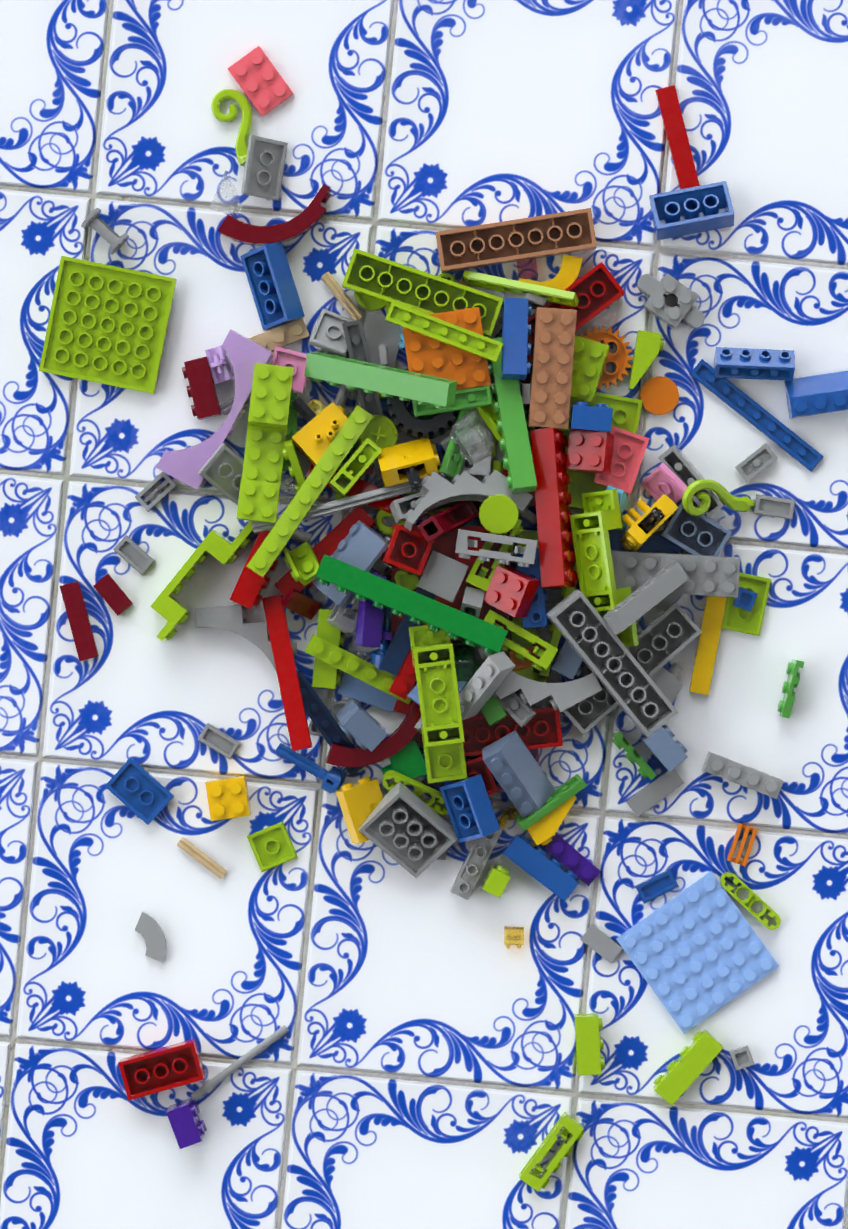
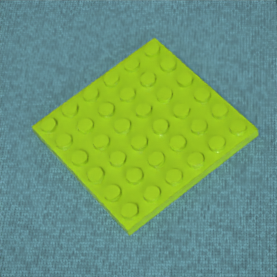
[39,256,177,394]

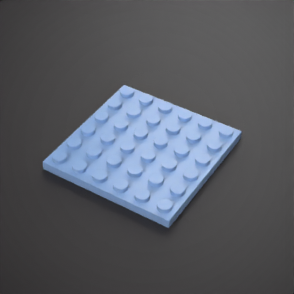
[616,871,779,1034]

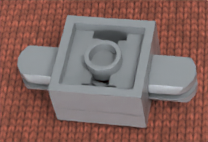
[637,273,705,330]

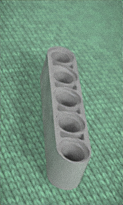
[604,561,689,634]

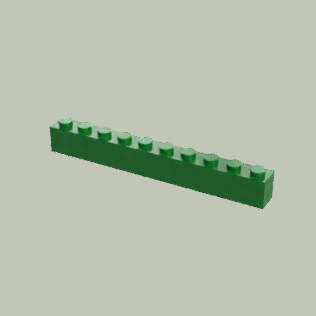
[315,554,508,655]

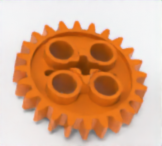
[579,326,633,390]

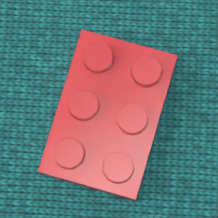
[227,46,294,117]
[593,426,650,494]

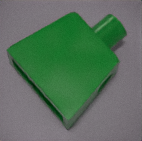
[381,739,427,782]

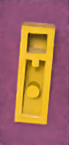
[527,795,577,846]

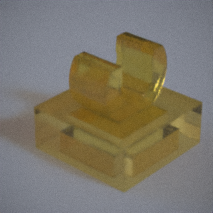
[504,926,524,949]

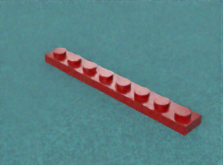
[389,553,476,700]

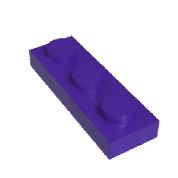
[544,833,601,886]

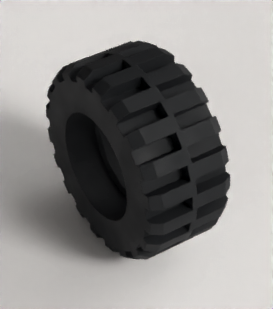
[387,368,460,439]

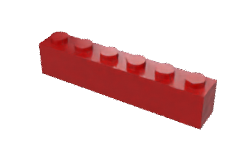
[274,506,375,597]

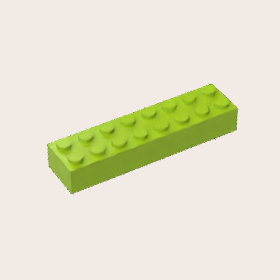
[342,248,504,338]

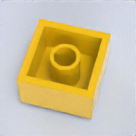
[205,775,251,821]

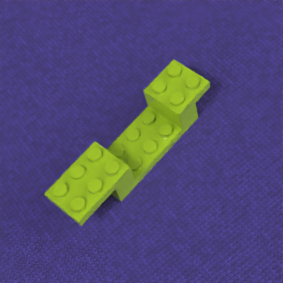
[236,363,294,524]
[570,489,639,647]
[150,521,257,642]
[408,624,467,783]

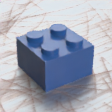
[570,402,613,433]

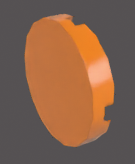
[640,376,679,415]

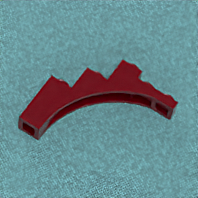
[418,474,508,542]

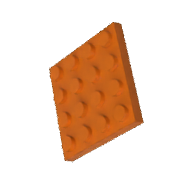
[402,307,491,390]

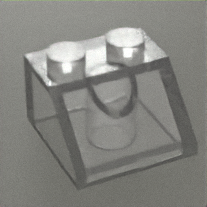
[451,408,495,465]

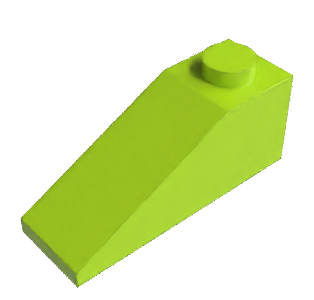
[628,330,664,390]
[329,438,383,498]

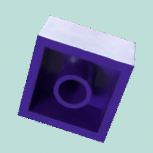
[166,1098,207,1149]

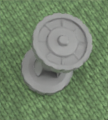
[81,208,129,255]

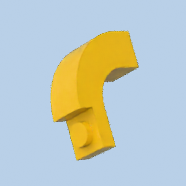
[518,254,583,290]

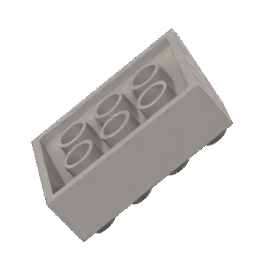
[359,781,457,878]

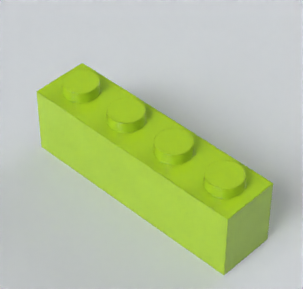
[312,609,345,689]
[653,1029,724,1106]

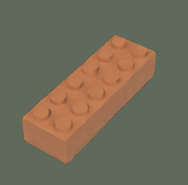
[527,307,577,429]

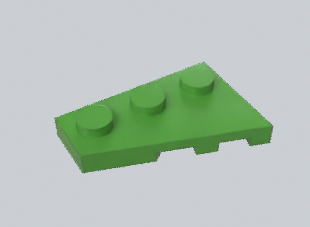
[777,659,804,718]
[612,730,657,780]

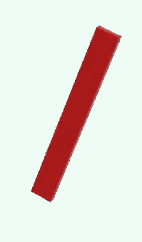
[262,594,312,751]

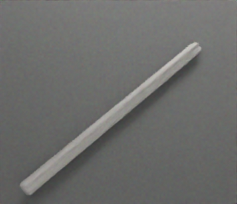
[252,472,461,533]

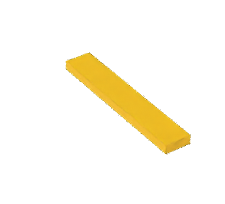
[689,596,727,695]

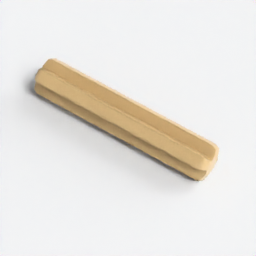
[321,272,363,321]
[177,837,227,879]

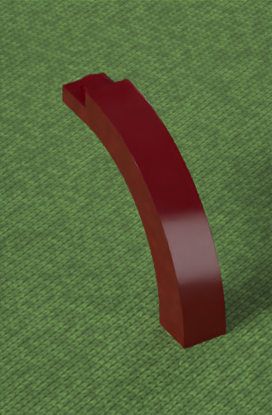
[218,184,332,246]
[325,701,421,767]

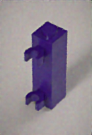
[355,571,393,648]

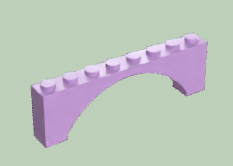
[156,329,273,490]

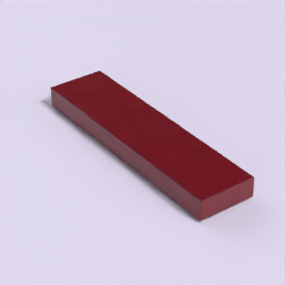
[60,581,99,661]

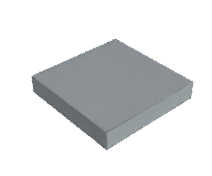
[308,308,354,357]
[417,550,469,602]

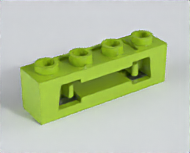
[466,519,524,592]
[483,610,558,671]
[519,1112,584,1192]

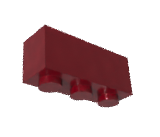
[182,356,222,420]

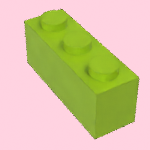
[574,1013,605,1076]

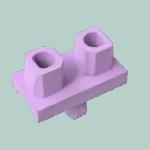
[205,345,234,384]

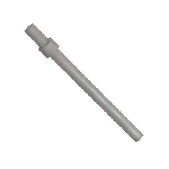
[191,1025,289,1101]

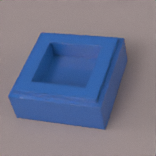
[732,587,758,612]

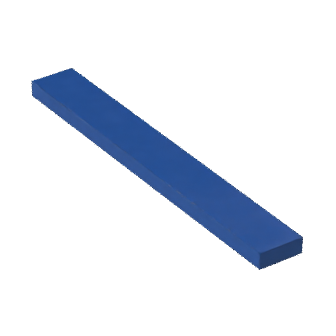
[689,359,824,472]

